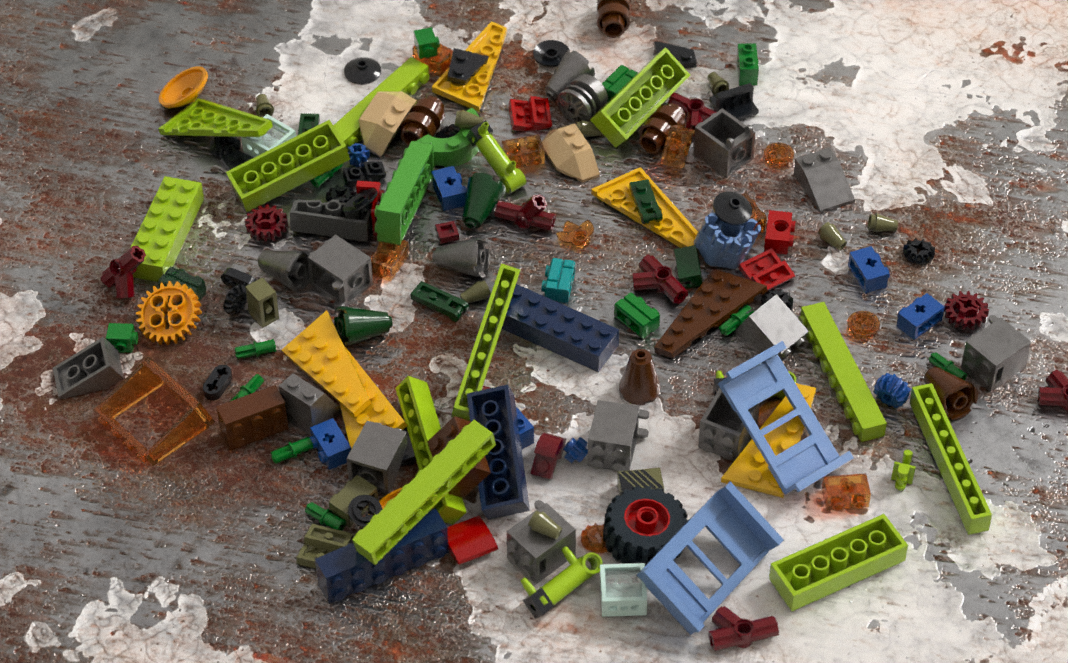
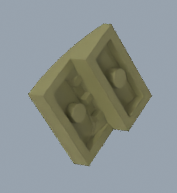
[296,524,353,569]

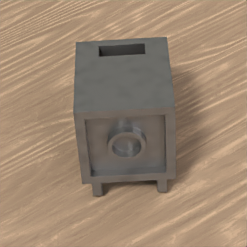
[694,109,755,178]
[308,234,373,309]
[961,315,1031,393]
[698,388,760,461]
[588,400,649,472]
[506,500,576,584]

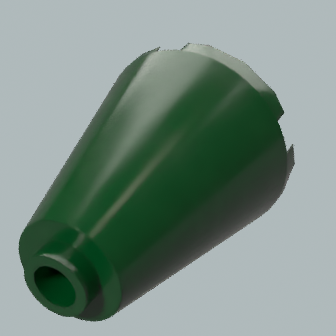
[462,173,506,229]
[334,306,393,347]

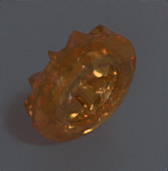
[763,142,794,167]
[847,311,880,338]
[581,522,608,553]

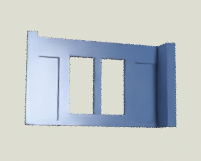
[718,341,854,494]
[637,481,784,635]

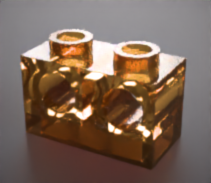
[502,134,545,168]
[370,240,409,282]

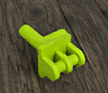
[891,450,916,490]

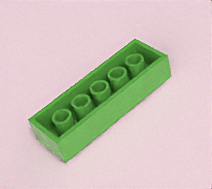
[374,141,434,245]

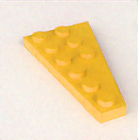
[432,21,507,112]
[591,167,698,248]
[281,310,371,417]
[340,347,407,449]
[721,383,816,498]

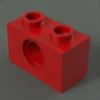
[764,210,796,255]

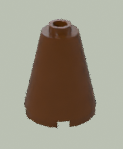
[619,349,661,405]
[924,367,978,420]

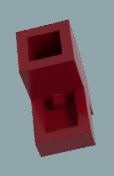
[530,433,567,479]

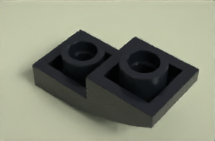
[342,161,386,187]

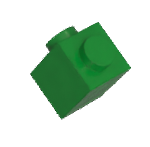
[414,27,440,59]
[106,323,138,353]

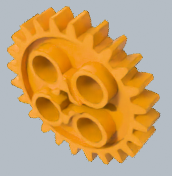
[136,281,202,345]

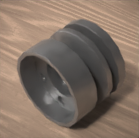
[557,74,608,123]

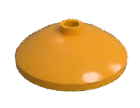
[159,66,208,108]

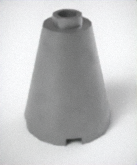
[545,50,595,101]
[432,237,490,277]
[257,250,310,291]

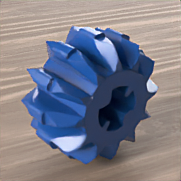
[873,373,911,408]

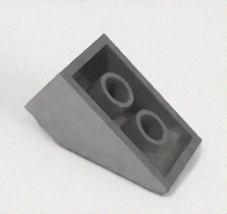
[793,147,855,213]
[53,337,124,399]

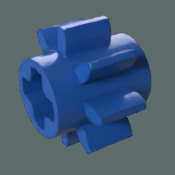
[348,143,370,167]
[563,437,588,463]

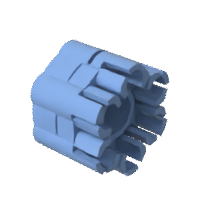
[694,209,761,269]

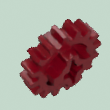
[245,204,288,242]
[944,291,989,330]

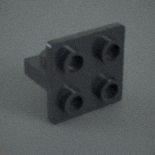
[709,83,759,120]

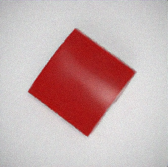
[508,96,552,131]
[738,248,795,290]
[447,515,499,565]

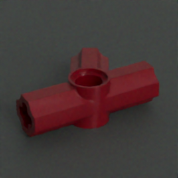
[667,92,716,137]
[495,194,556,231]
[100,246,146,298]
[632,254,688,304]
[1038,369,1068,411]
[708,606,779,651]

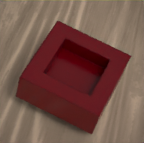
[435,221,459,244]

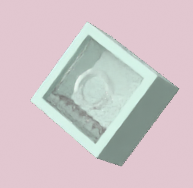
[241,114,296,157]
[600,563,647,617]

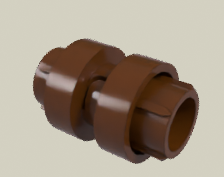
[597,0,630,38]
[400,96,445,146]
[639,103,686,154]

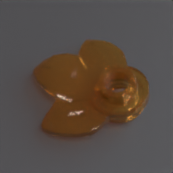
[556,220,594,248]

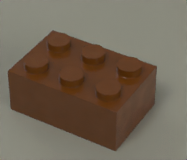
[216,385,289,451]
[427,416,491,498]

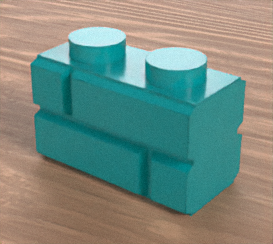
[541,258,575,303]

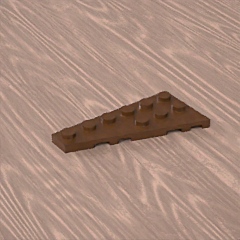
[654,269,767,359]

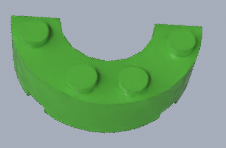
[415,108,479,168]

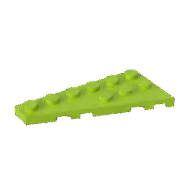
[158,98,273,137]

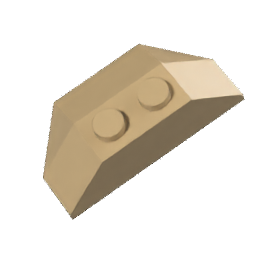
[359,91,417,158]
[540,124,600,183]

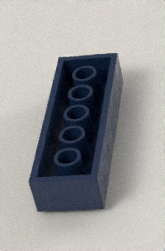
[502,284,619,373]
[467,384,530,520]
[315,508,449,604]

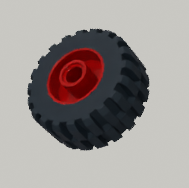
[603,486,688,570]

